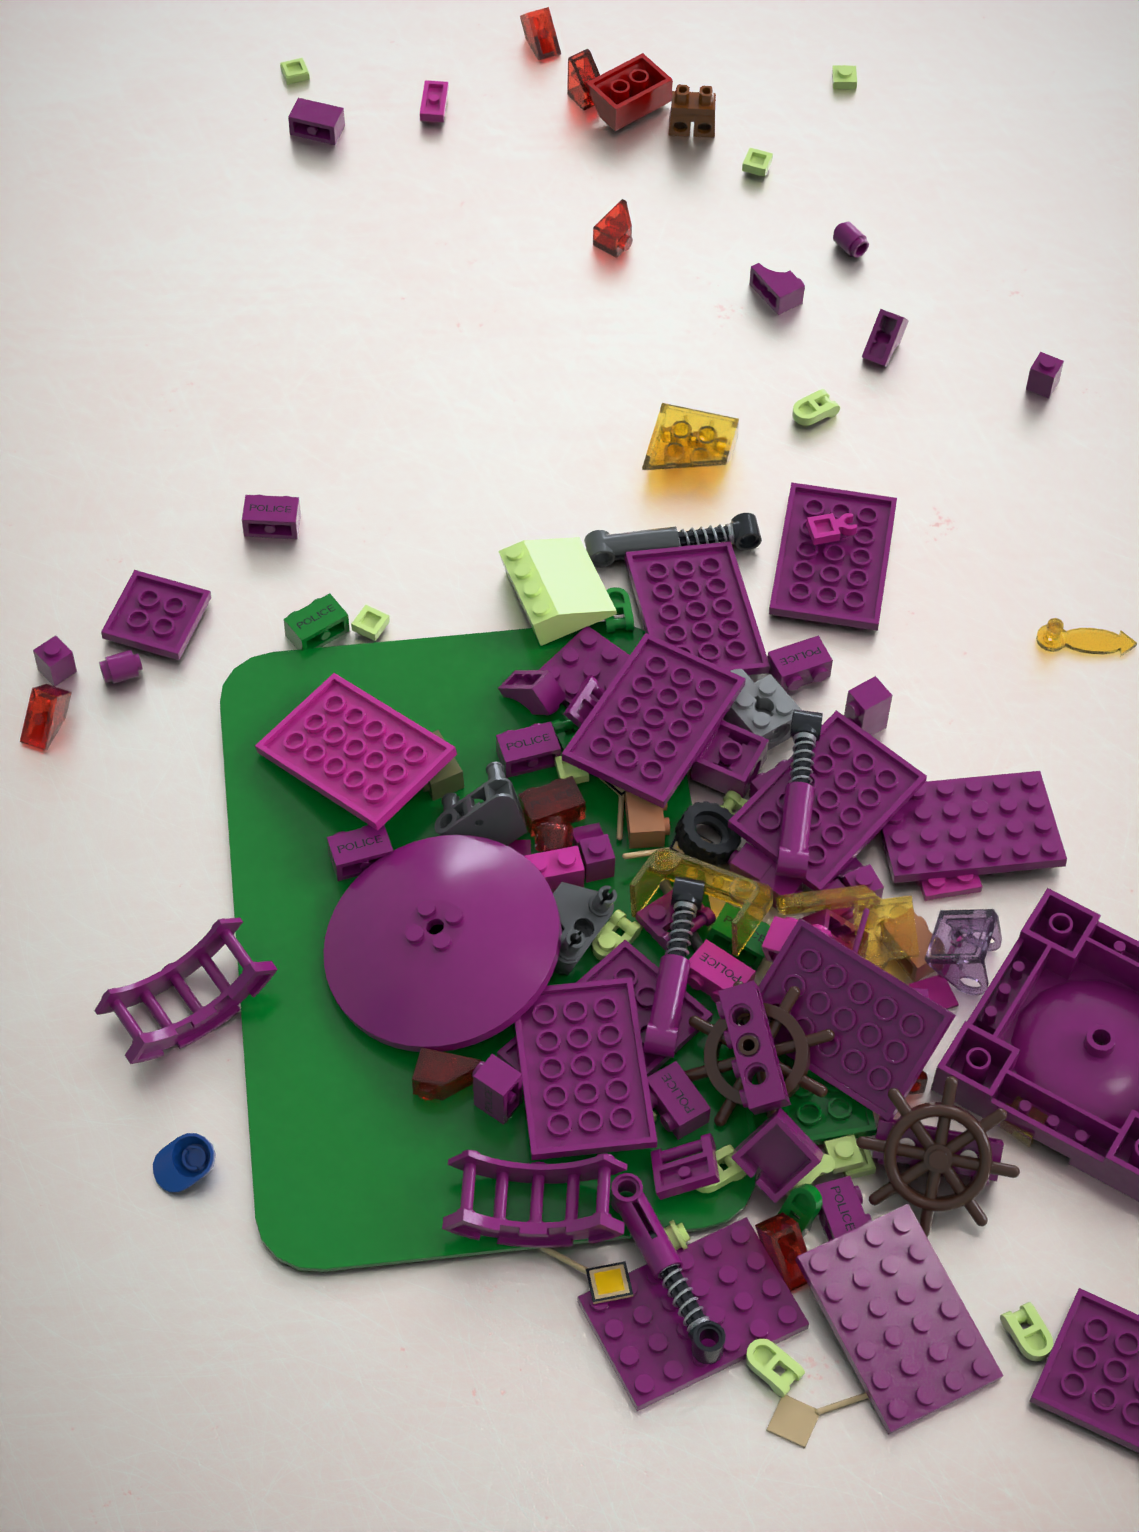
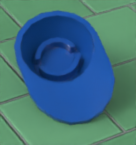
[153,1133,216,1192]

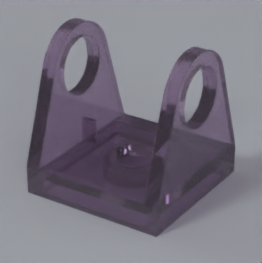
[925,909,1002,995]

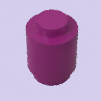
[833,221,869,258]
[99,650,143,684]

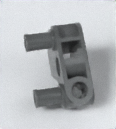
[434,762,527,846]
[553,882,617,976]

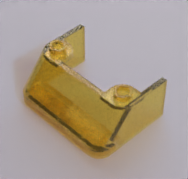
[630,849,773,956]

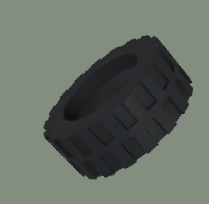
[675,801,742,867]

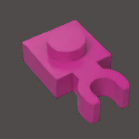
[806,513,857,545]

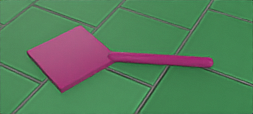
[908,931,964,1010]

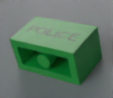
[283,593,350,650]
[706,902,770,971]

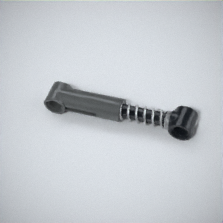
[584,513,762,568]

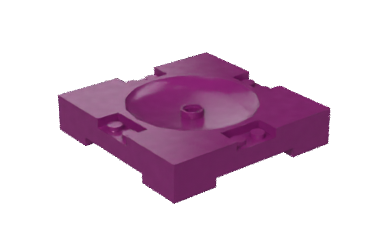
[931,888,1139,1202]

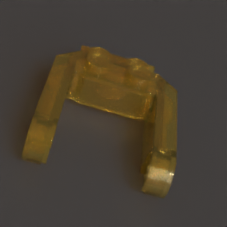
[776,885,919,970]

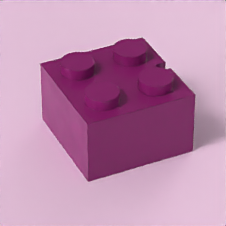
[731,1108,823,1203]

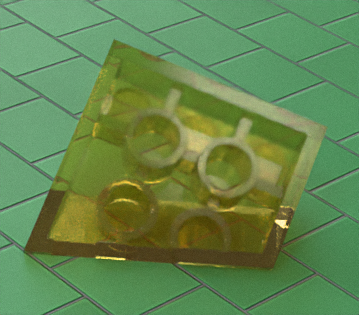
[642,403,739,470]

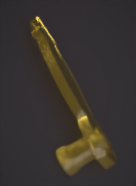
[1036,618,1137,657]

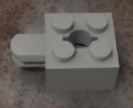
[723,669,801,750]

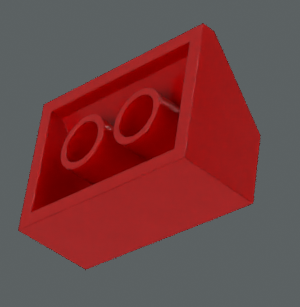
[586,53,673,131]

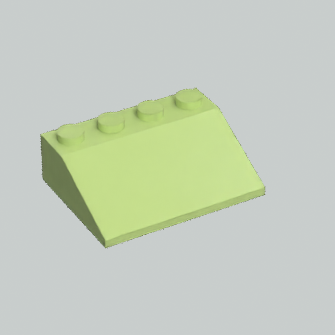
[498,537,617,646]

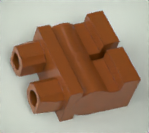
[668,84,716,138]

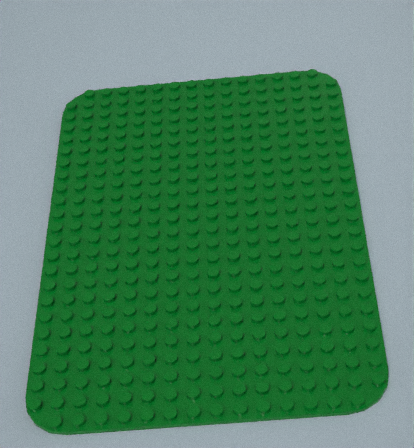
[220,621,756,1272]

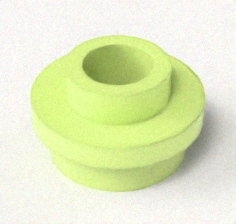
[664,1220,691,1250]

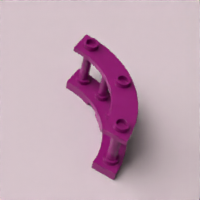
[94,918,278,1064]
[442,1150,627,1248]

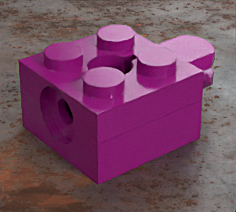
[691,720,769,799]

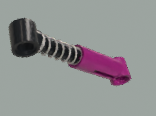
[775,709,823,879]
[643,876,705,1058]
[610,1173,726,1364]

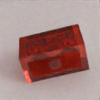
[518,776,586,837]

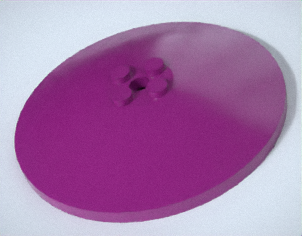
[324,835,562,1052]

